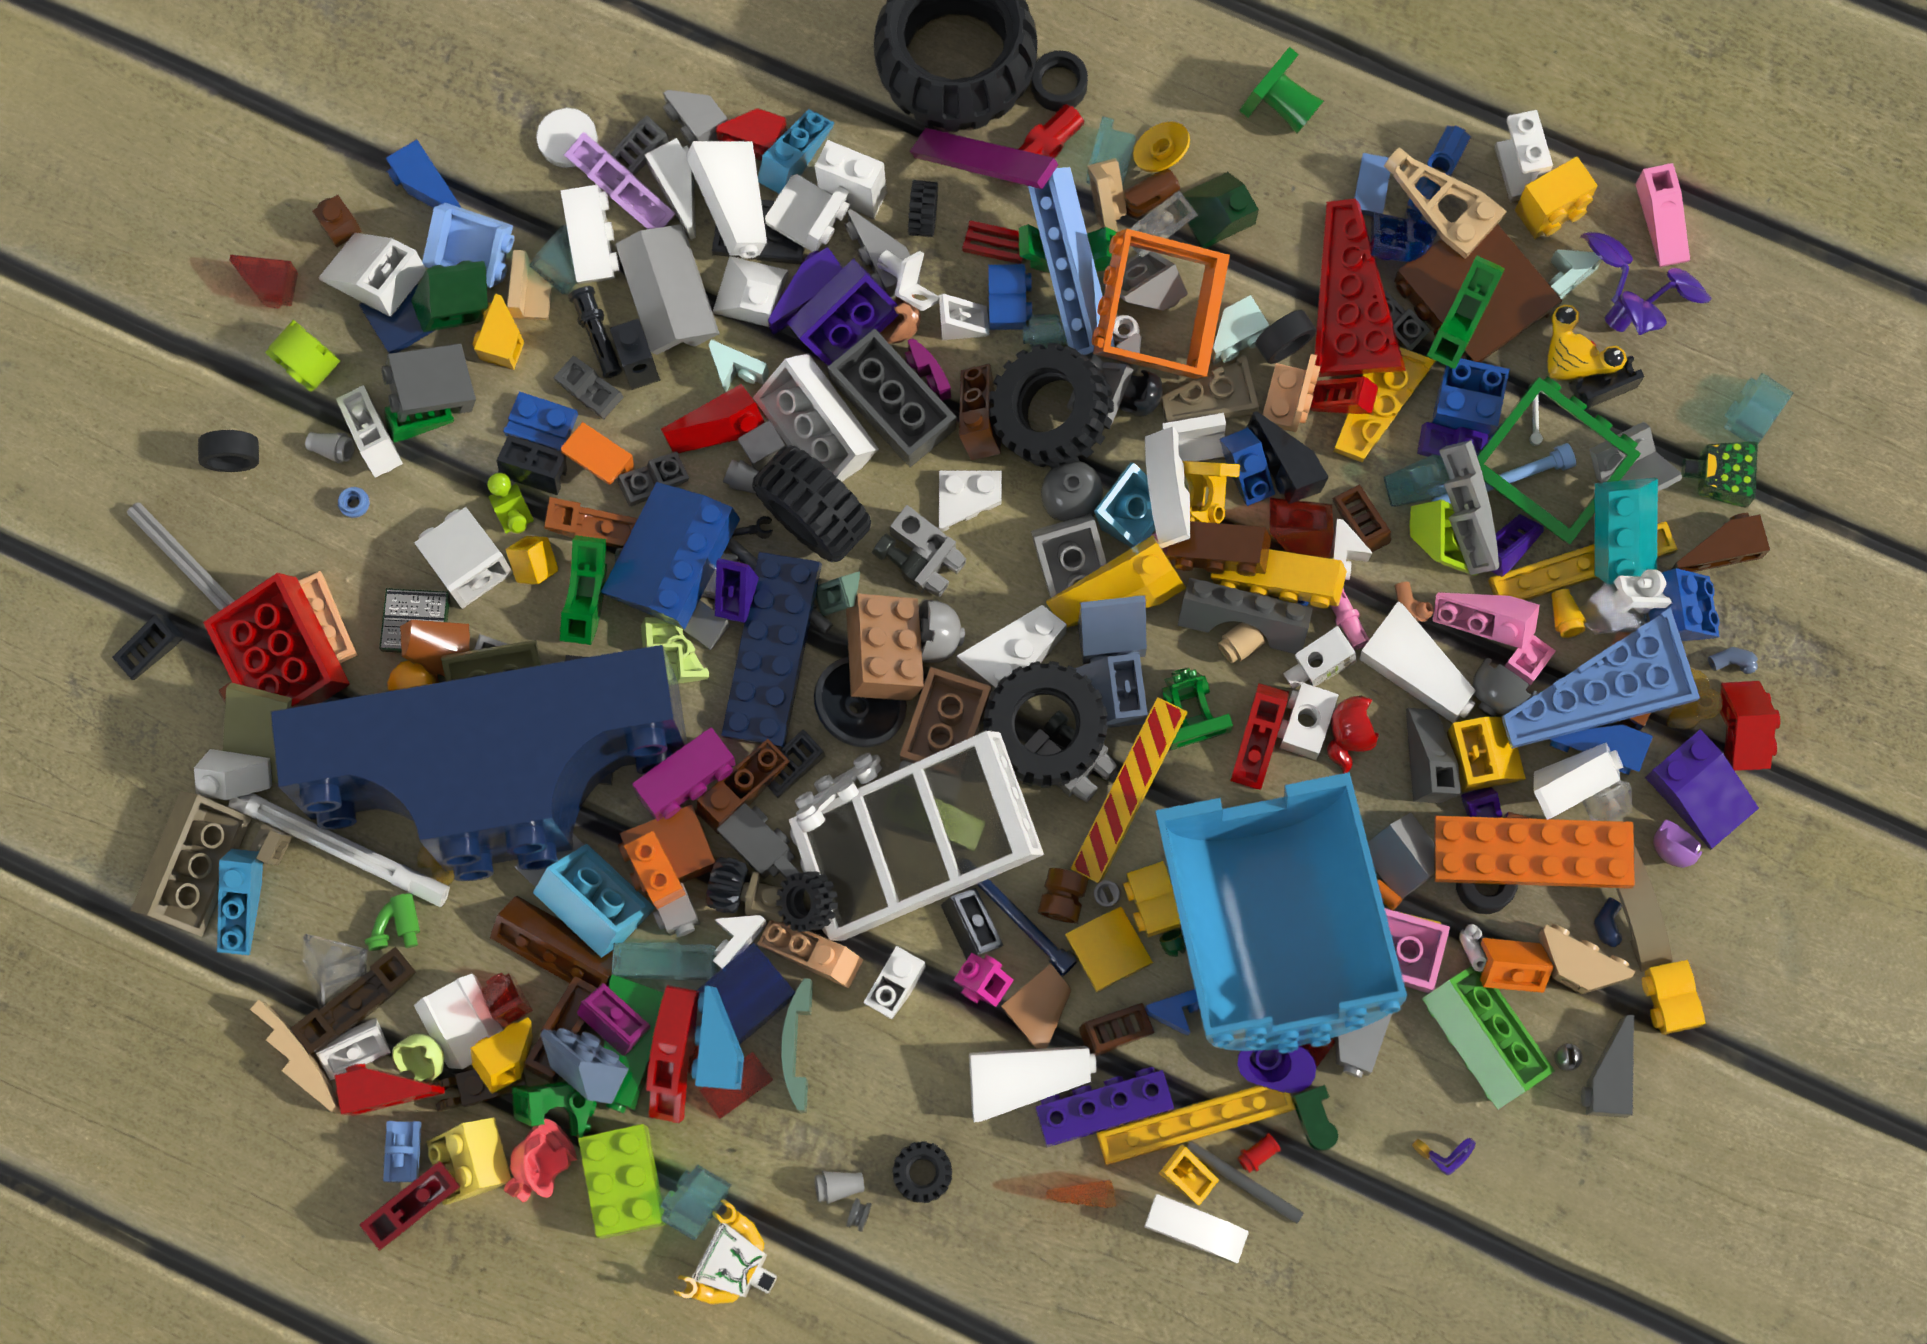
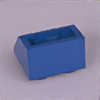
[1431,359,1510,438]
[1648,568,1720,641]

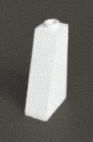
[687,141,767,258]
[1360,602,1476,723]
[969,1046,1096,1122]

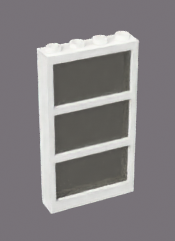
[789,731,1044,941]

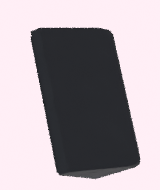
[941,888,1004,960]

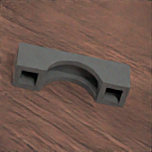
[1178,578,1313,654]

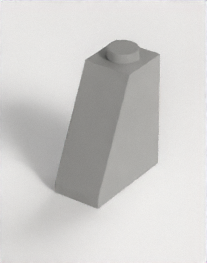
[1334,1014,1392,1078]

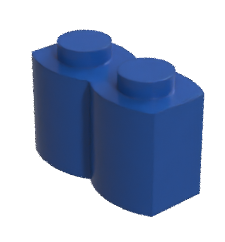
[988,264,1032,330]

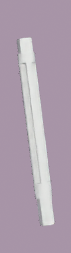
[229,793,450,907]

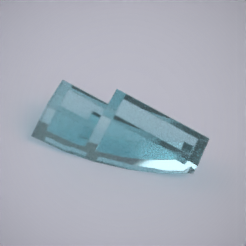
[612,943,717,981]

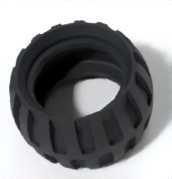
[874,0,1038,132]

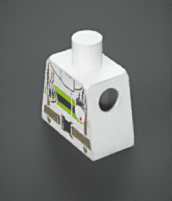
[1283,626,1357,689]

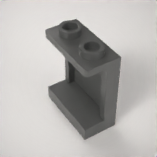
[381,343,476,422]

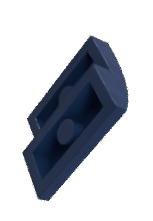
[359,283,436,354]

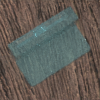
[1087,116,1136,187]

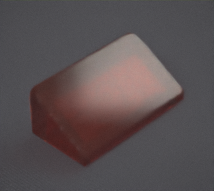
[700,1052,773,1119]

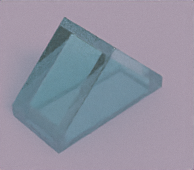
[529,225,576,294]

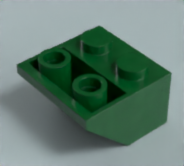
[411,260,488,332]

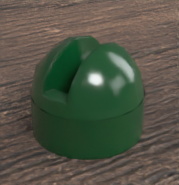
[1159,929,1186,957]

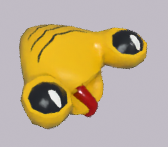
[1547,304,1627,381]

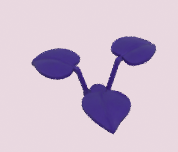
[1579,232,1712,335]

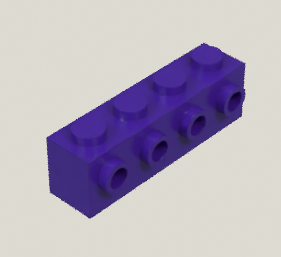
[1036,1067,1174,1147]

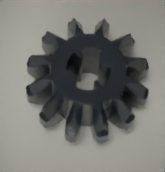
[706,857,748,913]

